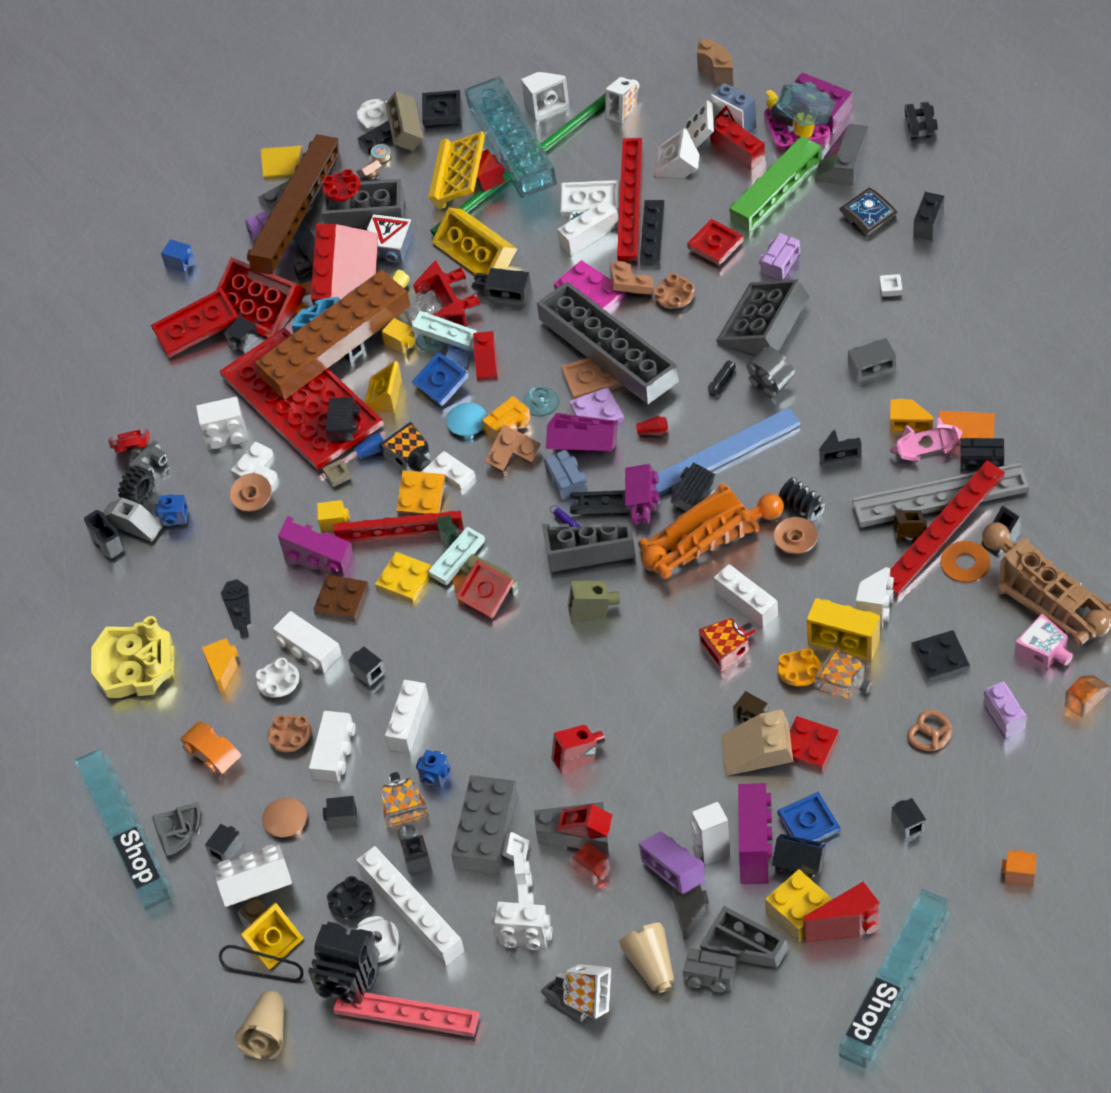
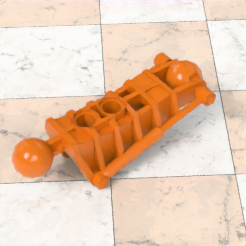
[638,483,784,579]

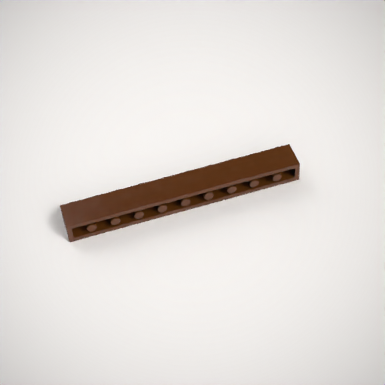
[247,134,339,274]

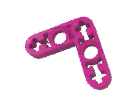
[764,108,830,153]

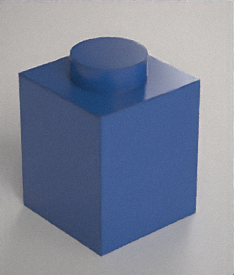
[161,239,195,272]

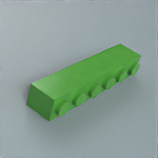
[729,136,821,232]

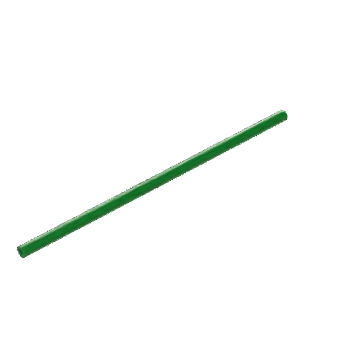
[430,78,628,236]

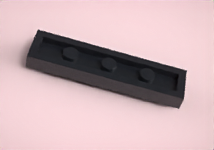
[640,200,665,265]

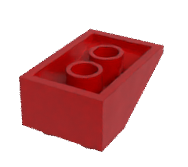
[803,881,880,943]

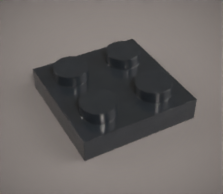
[422,90,461,126]
[911,630,970,683]

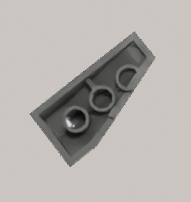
[815,124,868,186]

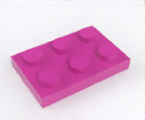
[554,260,626,311]

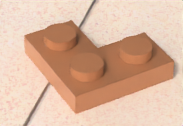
[609,261,654,295]
[484,425,541,472]

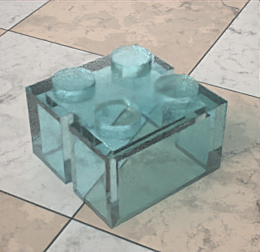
[775,82,836,126]

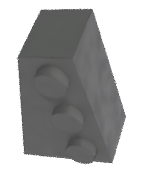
[534,802,610,856]
[700,906,789,968]

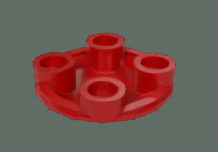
[322,169,361,201]

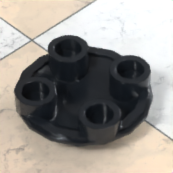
[327,876,374,920]

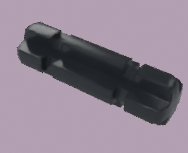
[708,360,736,395]

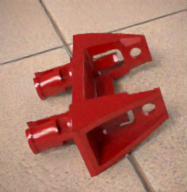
[413,260,481,327]

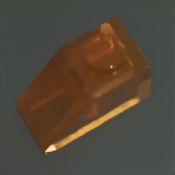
[1064,675,1111,719]

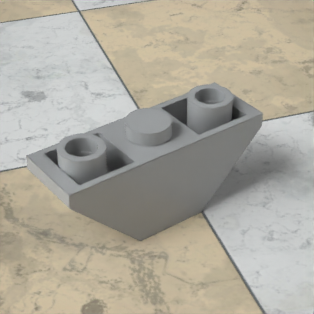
[103,498,163,541]

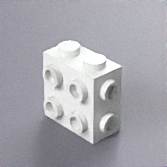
[491,902,553,950]

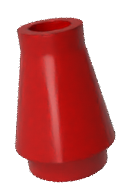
[636,415,668,436]

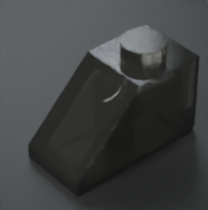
[672,885,709,940]

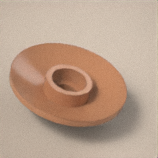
[230,473,272,512]
[774,517,818,554]

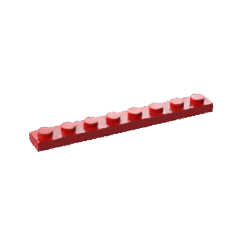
[617,138,643,261]
[890,460,1005,597]

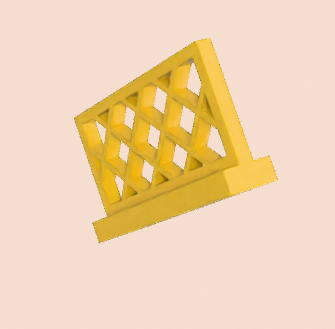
[428,131,485,210]

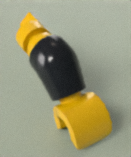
[766,90,815,138]

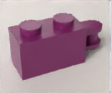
[625,464,659,525]

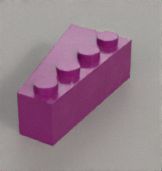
[738,783,773,884]

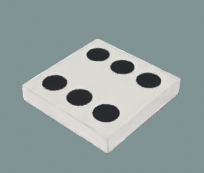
[684,100,714,148]

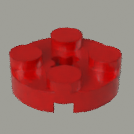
[108,429,151,453]

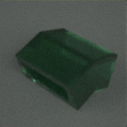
[438,515,459,549]

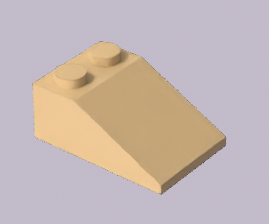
[721,709,793,776]

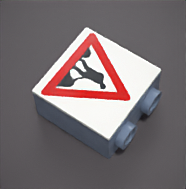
[711,83,756,132]
[367,214,414,263]

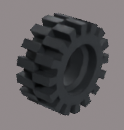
[118,465,155,505]

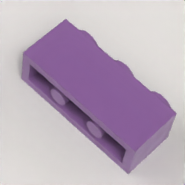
[638,831,705,894]

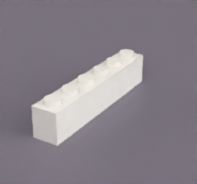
[357,846,464,966]

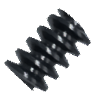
[779,477,826,522]

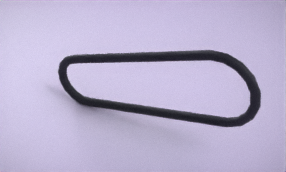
[219,945,304,982]

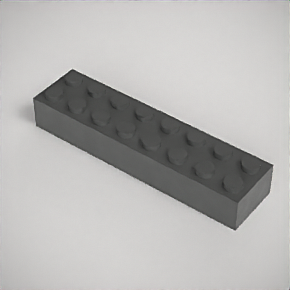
[537,281,679,404]

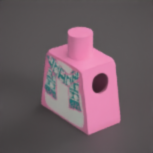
[1015,614,1073,668]

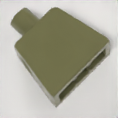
[567,581,620,623]

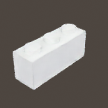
[557,200,619,256]
[714,564,778,629]
[273,611,342,673]
[385,680,429,754]
[309,711,356,783]
[690,802,730,865]

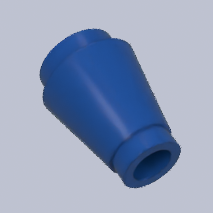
[354,432,384,459]

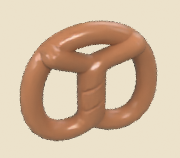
[907,710,952,751]

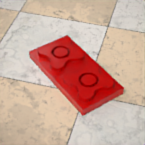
[150,288,238,358]

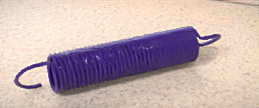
[550,505,581,527]

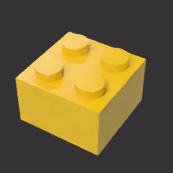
[765,869,832,943]

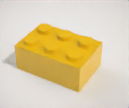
[807,598,880,662]

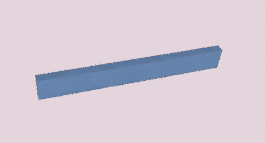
[656,407,800,497]

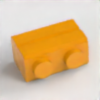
[481,396,531,441]

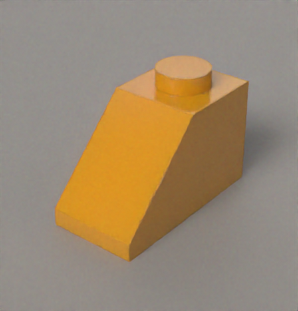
[890,399,933,433]
[202,638,238,693]

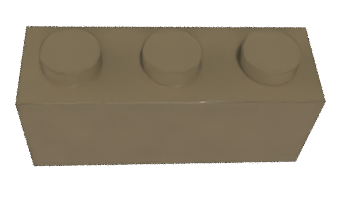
[385,91,423,151]

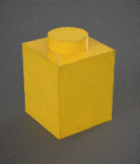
[382,318,416,354]
[317,500,350,533]

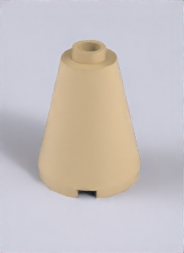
[619,923,674,993]
[234,991,284,1059]

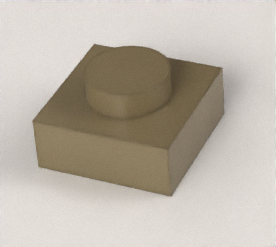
[323,459,352,487]

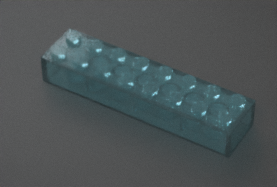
[464,76,558,198]

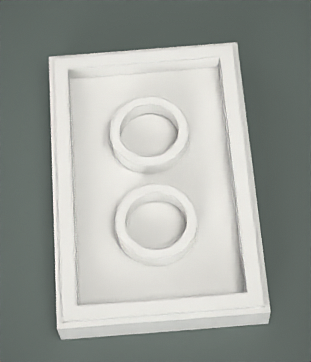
[560,180,620,217]

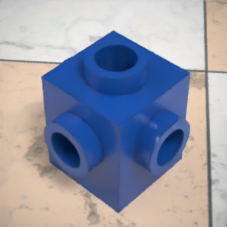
[155,494,188,526]
[416,749,451,788]

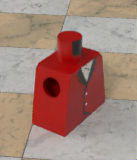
[551,725,605,775]

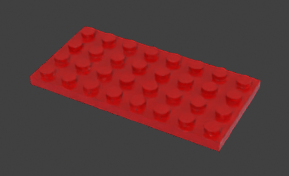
[219,327,384,470]

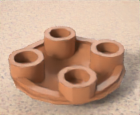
[654,273,695,309]
[268,715,311,752]
[262,797,307,838]

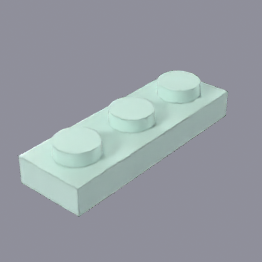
[412,311,477,351]
[428,527,485,585]

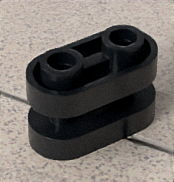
[904,102,938,138]

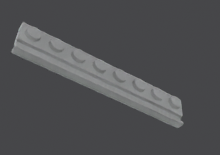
[852,463,1029,528]

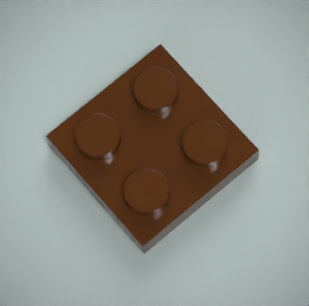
[313,574,369,621]

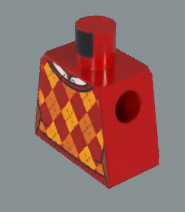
[699,618,755,672]

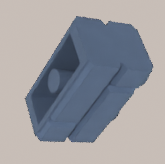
[544,450,587,501]

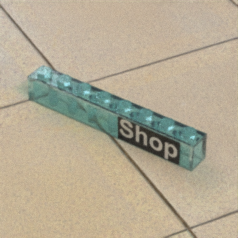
[75,748,171,910]
[839,889,951,1069]

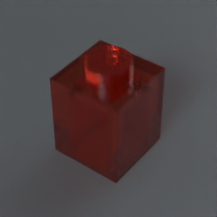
[572,842,610,885]

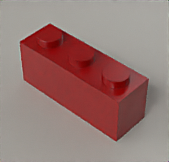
[710,114,765,170]

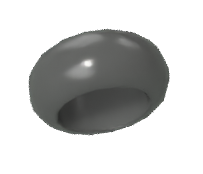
[398,823,419,840]

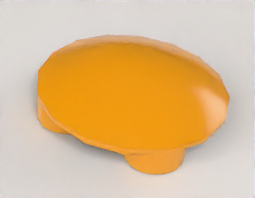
[777,648,822,687]

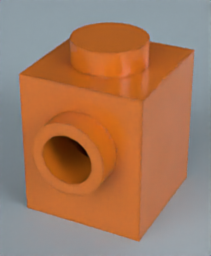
[1001,850,1037,886]

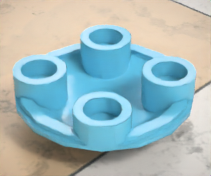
[446,403,487,439]

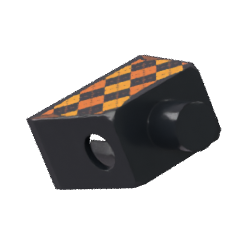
[380,421,431,471]

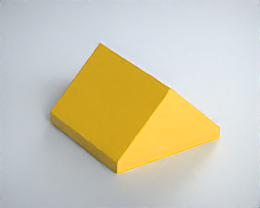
[261,145,303,179]
[364,361,402,413]
[240,903,304,970]

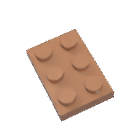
[561,358,624,399]

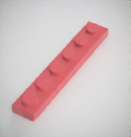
[333,993,479,1037]

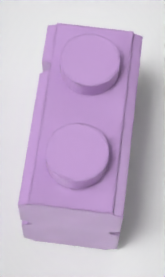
[759,233,801,280]
[983,681,1027,738]

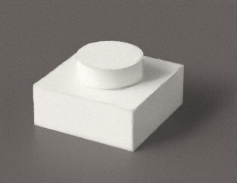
[880,274,902,297]
[501,832,529,861]

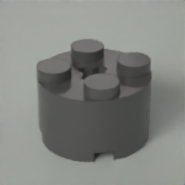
[746,347,795,397]

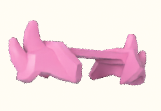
[889,417,962,462]

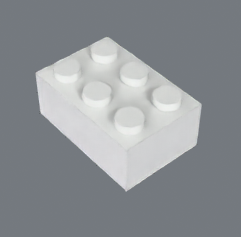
[213,845,292,907]

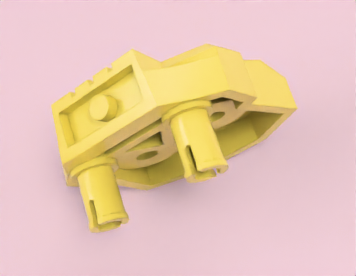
[91,616,174,698]

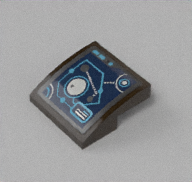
[839,187,898,236]

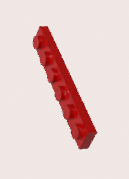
[333,511,464,542]

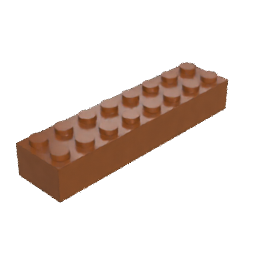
[255,269,411,400]

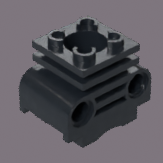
[308,921,380,1004]

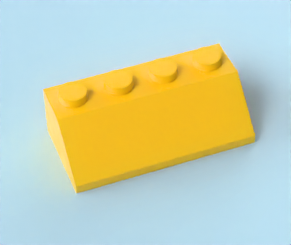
[432,208,517,274]

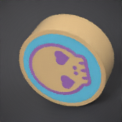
[371,144,391,163]

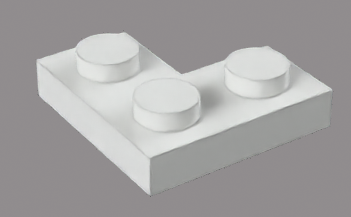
[231,441,277,485]
[421,451,475,490]
[513,852,534,904]

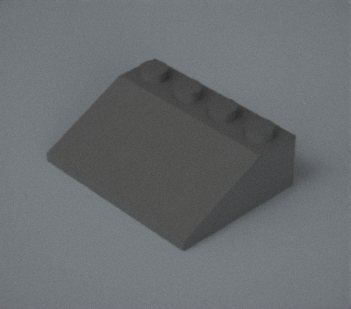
[716,279,809,355]

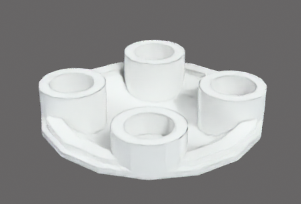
[256,658,300,698]

